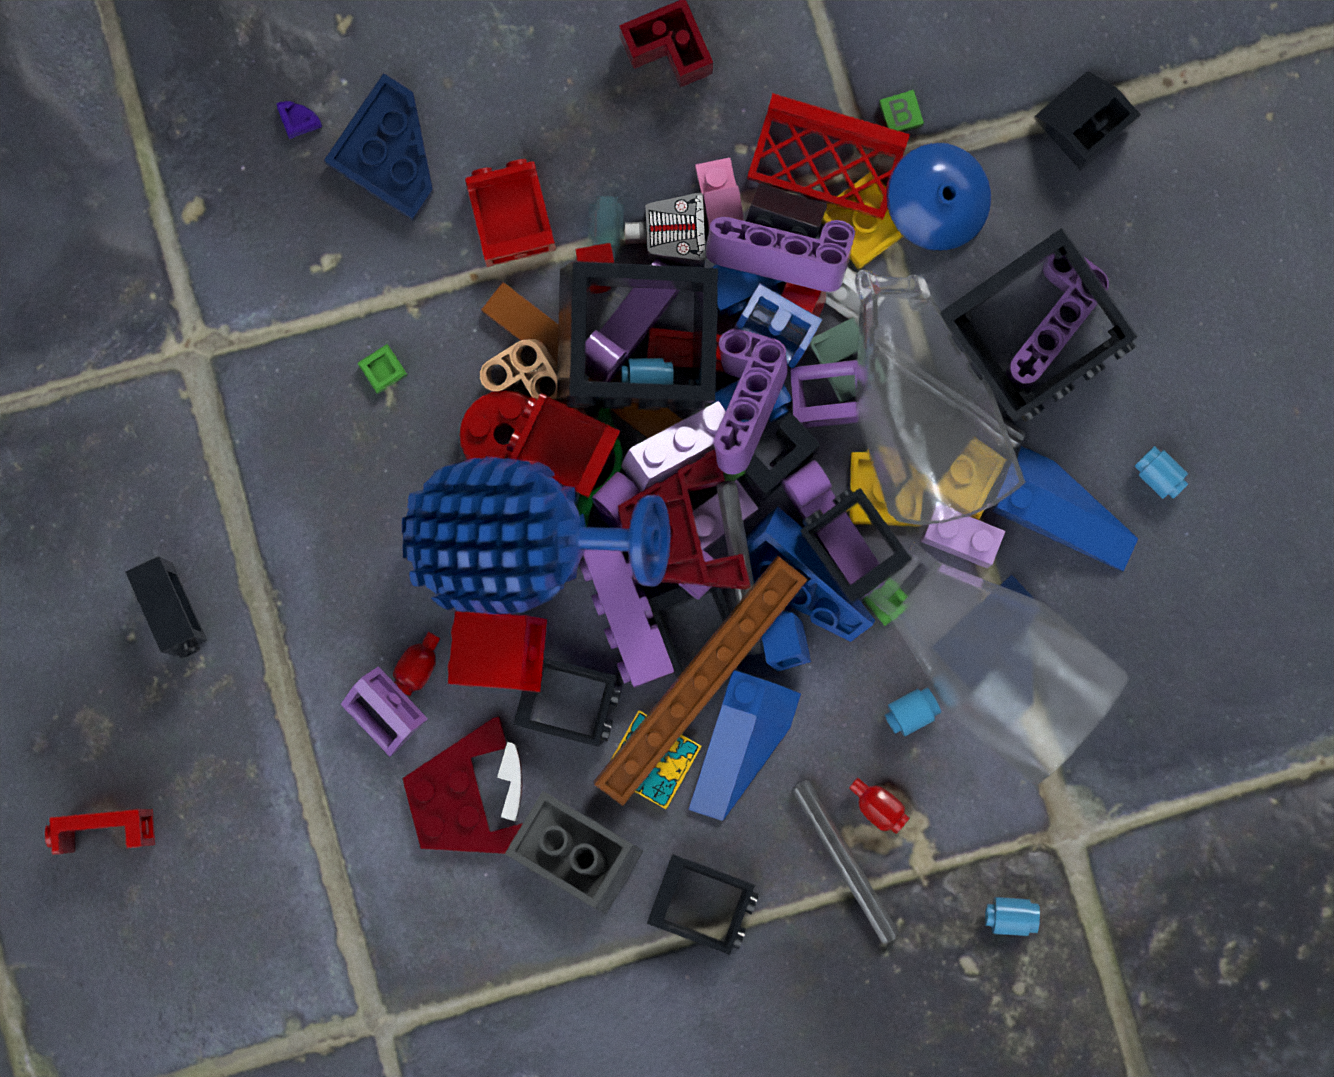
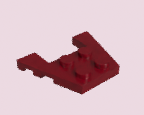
[618,450,750,590]
[402,716,523,854]

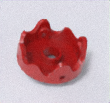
[459,390,530,460]

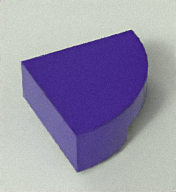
[276,101,323,139]

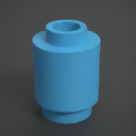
[621,358,673,385]
[1134,446,1189,499]
[884,687,941,737]
[985,897,1040,936]

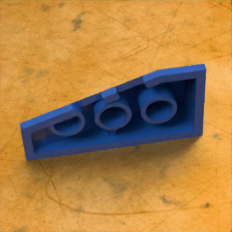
[991,446,1138,572]
[746,507,875,642]
[688,670,801,821]

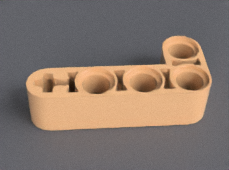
[480,339,587,415]

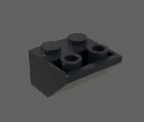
[1034,71,1141,171]
[746,183,827,239]

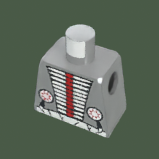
[625,193,706,267]

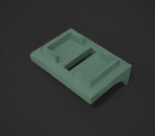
[810,317,886,403]

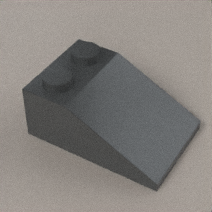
[505,791,643,914]

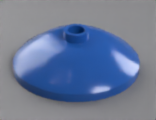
[887,143,991,251]

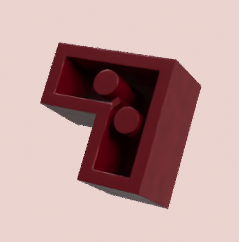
[619,0,713,87]

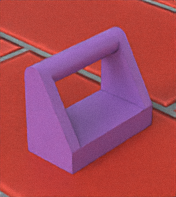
[791,359,872,428]
[341,666,428,757]

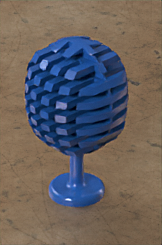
[402,457,670,615]

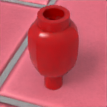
[393,631,441,697]
[849,777,910,834]

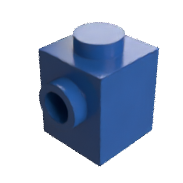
[761,611,811,672]

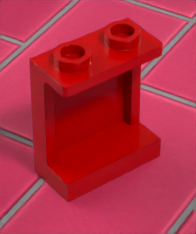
[465,159,556,267]
[506,393,620,497]
[447,611,547,692]
[45,809,155,855]

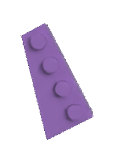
[579,550,674,688]

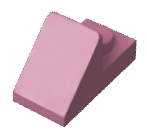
[695,157,744,229]

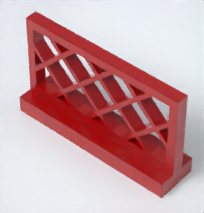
[747,93,910,220]

